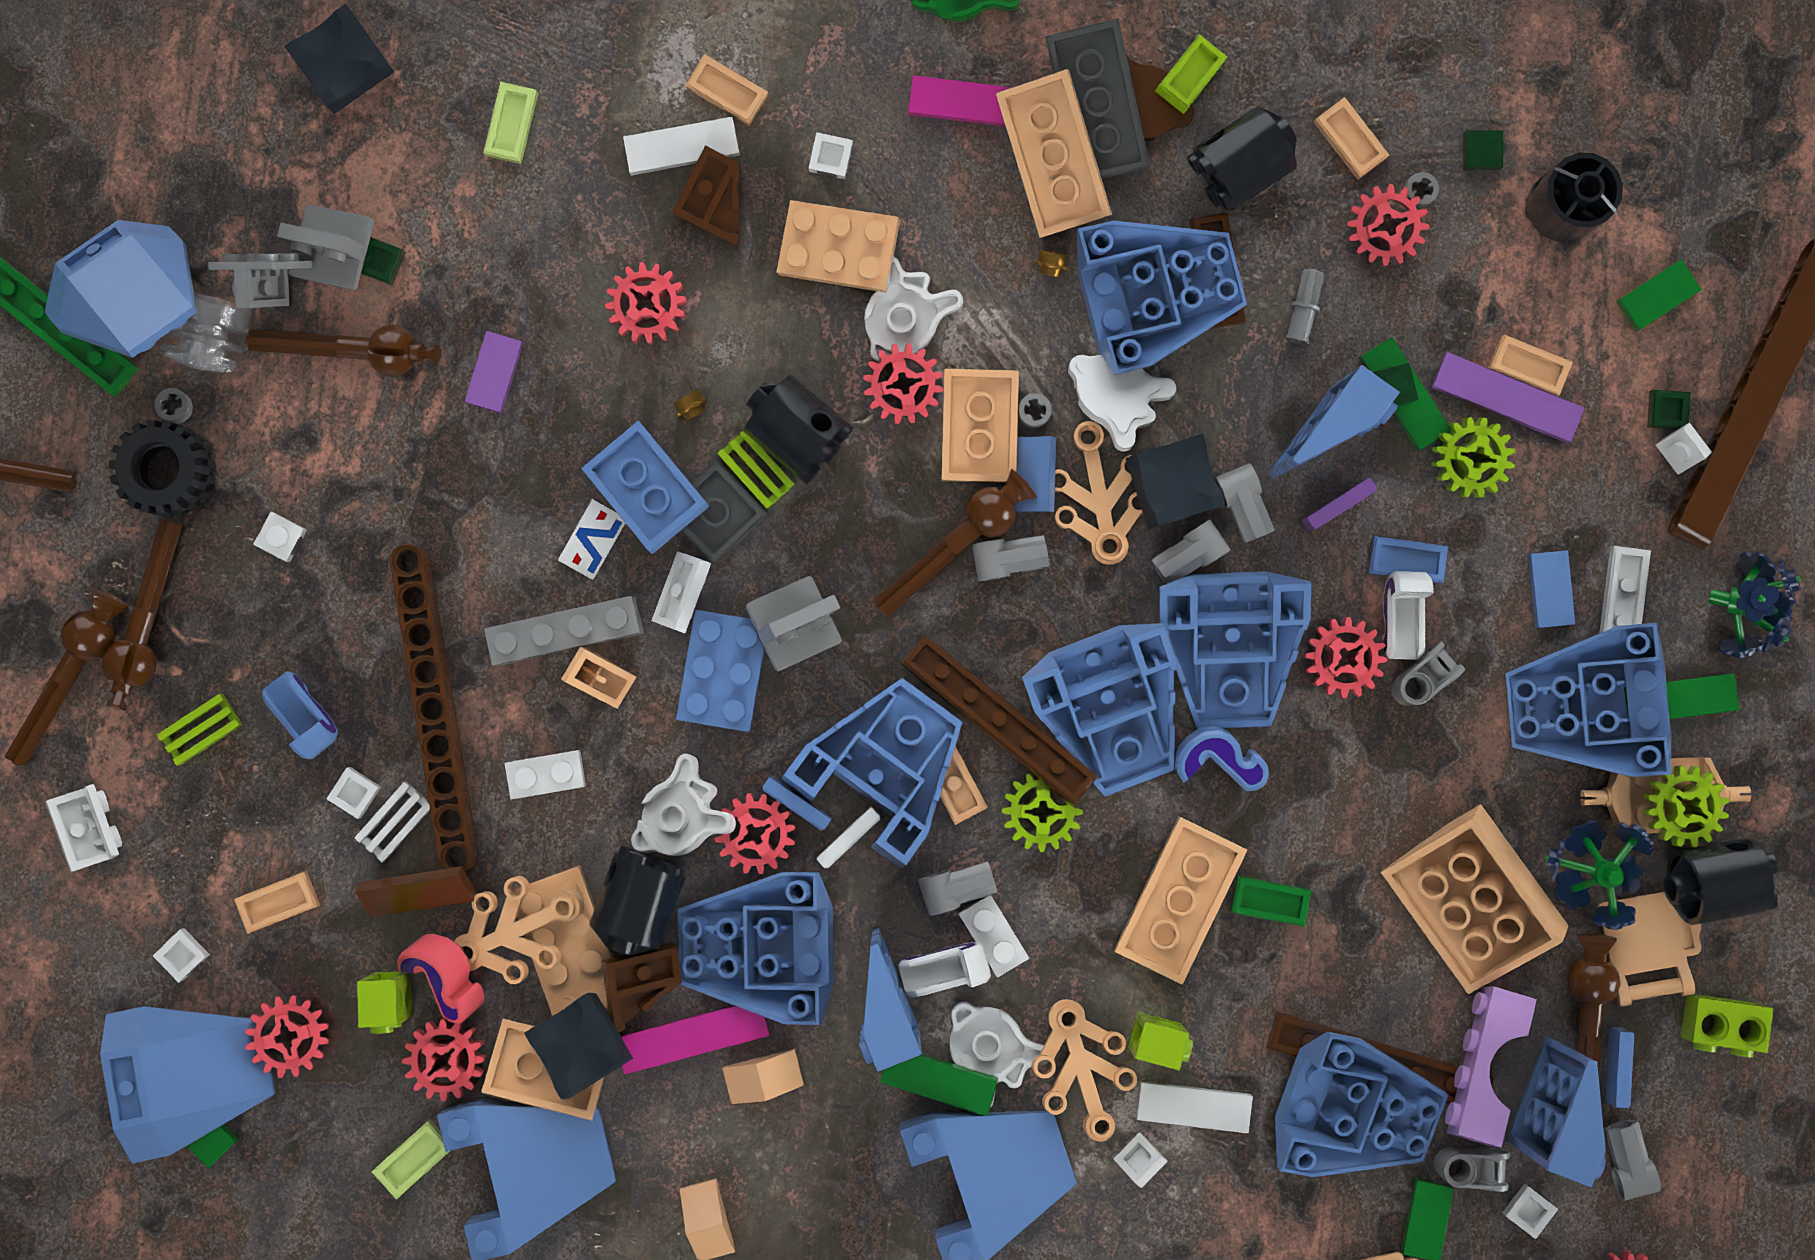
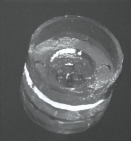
[158,293,252,373]

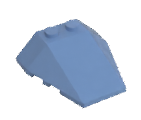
[1159,571,1311,729]
[1022,623,1176,797]

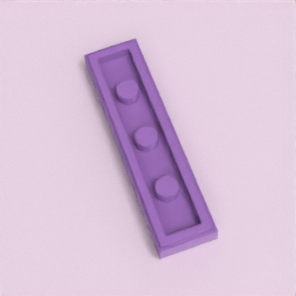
[1430,352,1585,443]

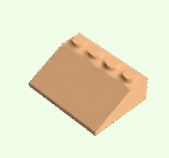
[1381,804,1568,994]

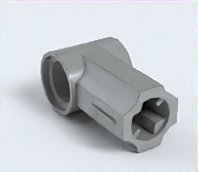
[1214,463,1275,543]
[1151,519,1230,584]
[972,535,1049,582]
[918,861,997,916]
[1604,1120,1661,1201]

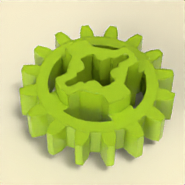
[1431,417,1516,498]
[1643,765,1729,848]
[1001,772,1083,852]

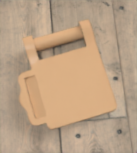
[1598,892,1702,1007]

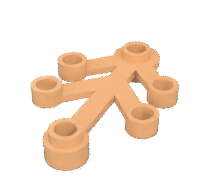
[1054,421,1143,565]
[454,876,584,984]
[1031,999,1137,1142]

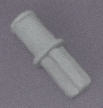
[1285,269,1324,345]

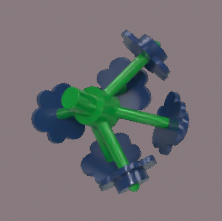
[1708,552,1801,658]
[1545,820,1654,930]

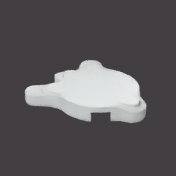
[864,257,963,364]
[1068,355,1176,452]
[631,754,736,856]
[950,1001,1049,1107]

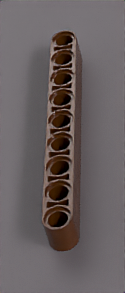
[1667,239,1815,550]
[390,544,479,872]

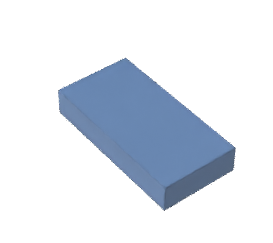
[1015,436,1056,512]
[1367,536,1448,584]
[1528,550,1575,628]
[762,775,832,831]
[1605,1026,1634,1108]

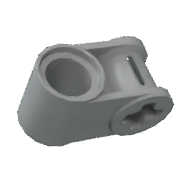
[1391,640,1465,706]
[1433,1147,1510,1192]

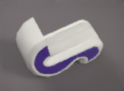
[1382,571,1434,660]
[898,942,991,998]

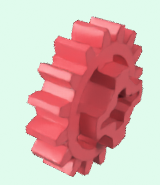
[1346,184,1429,266]
[605,262,687,345]
[862,343,943,424]
[1303,617,1387,698]
[714,793,796,874]
[245,995,330,1078]
[402,1018,487,1101]

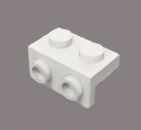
[45,784,122,873]

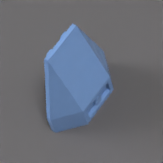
[45,220,197,358]
[1077,221,1247,375]
[1505,622,1672,777]
[677,872,834,1025]
[100,1006,276,1163]
[1275,1031,1448,1177]

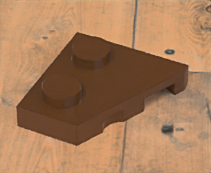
[672,145,739,246]
[601,943,682,1032]

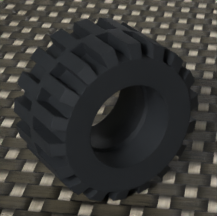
[109,420,216,517]

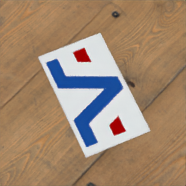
[558,499,625,580]

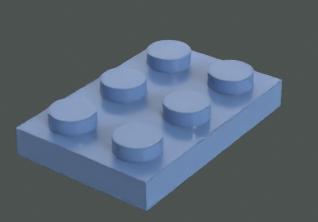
[581,421,709,554]
[676,609,765,732]

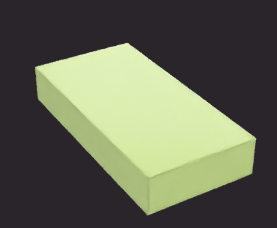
[483,82,538,164]
[372,1119,450,1200]

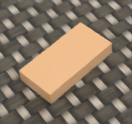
[685,54,768,126]
[1313,97,1390,180]
[1488,334,1573,397]
[234,871,320,934]

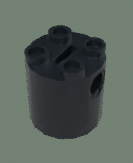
[1187,106,1297,211]
[1525,152,1623,243]
[743,374,854,485]
[1664,838,1778,925]
[589,845,685,956]

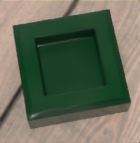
[1463,130,1503,170]
[361,237,406,286]
[1647,389,1691,430]

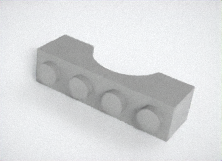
[484,596,644,666]

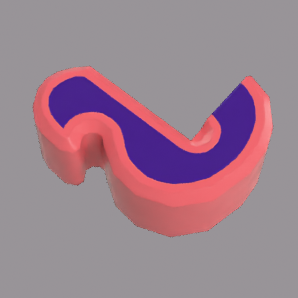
[397,934,485,1024]

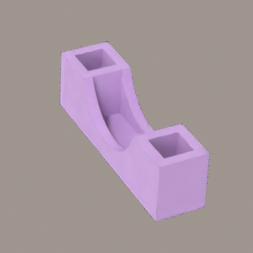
[1445,986,1537,1148]

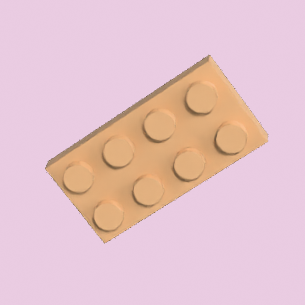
[996,69,1112,238]
[1114,816,1247,985]
[513,865,613,1016]

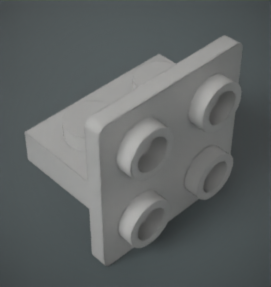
[277,204,374,291]
[208,253,313,308]
[746,576,842,672]

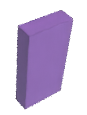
[464,331,524,414]
[1301,477,1377,531]

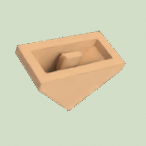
[561,647,636,709]
[722,1048,804,1104]
[680,1178,736,1260]

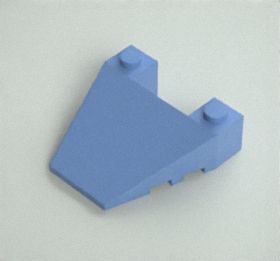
[781,678,963,869]
[437,1098,617,1260]
[900,1111,1077,1260]

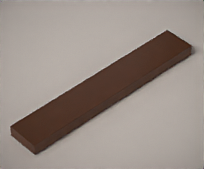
[901,634,1098,807]
[1266,1011,1494,1104]

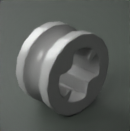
[1403,172,1439,209]
[154,388,193,424]
[1018,393,1052,428]

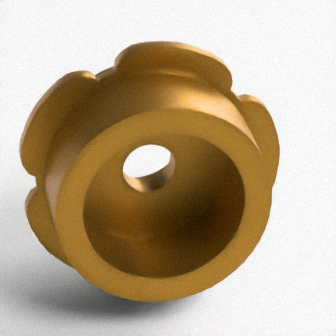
[1034,250,1070,277]
[673,389,708,421]

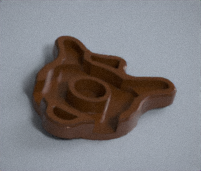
[1126,54,1194,141]

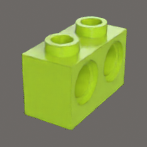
[357,972,413,1034]
[1681,994,1774,1058]
[1128,1011,1193,1071]

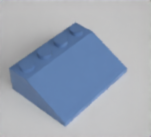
[1268,365,1400,479]
[859,928,922,1072]
[1506,1036,1606,1188]

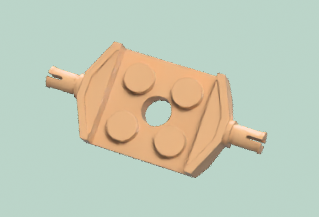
[1580,757,1751,833]

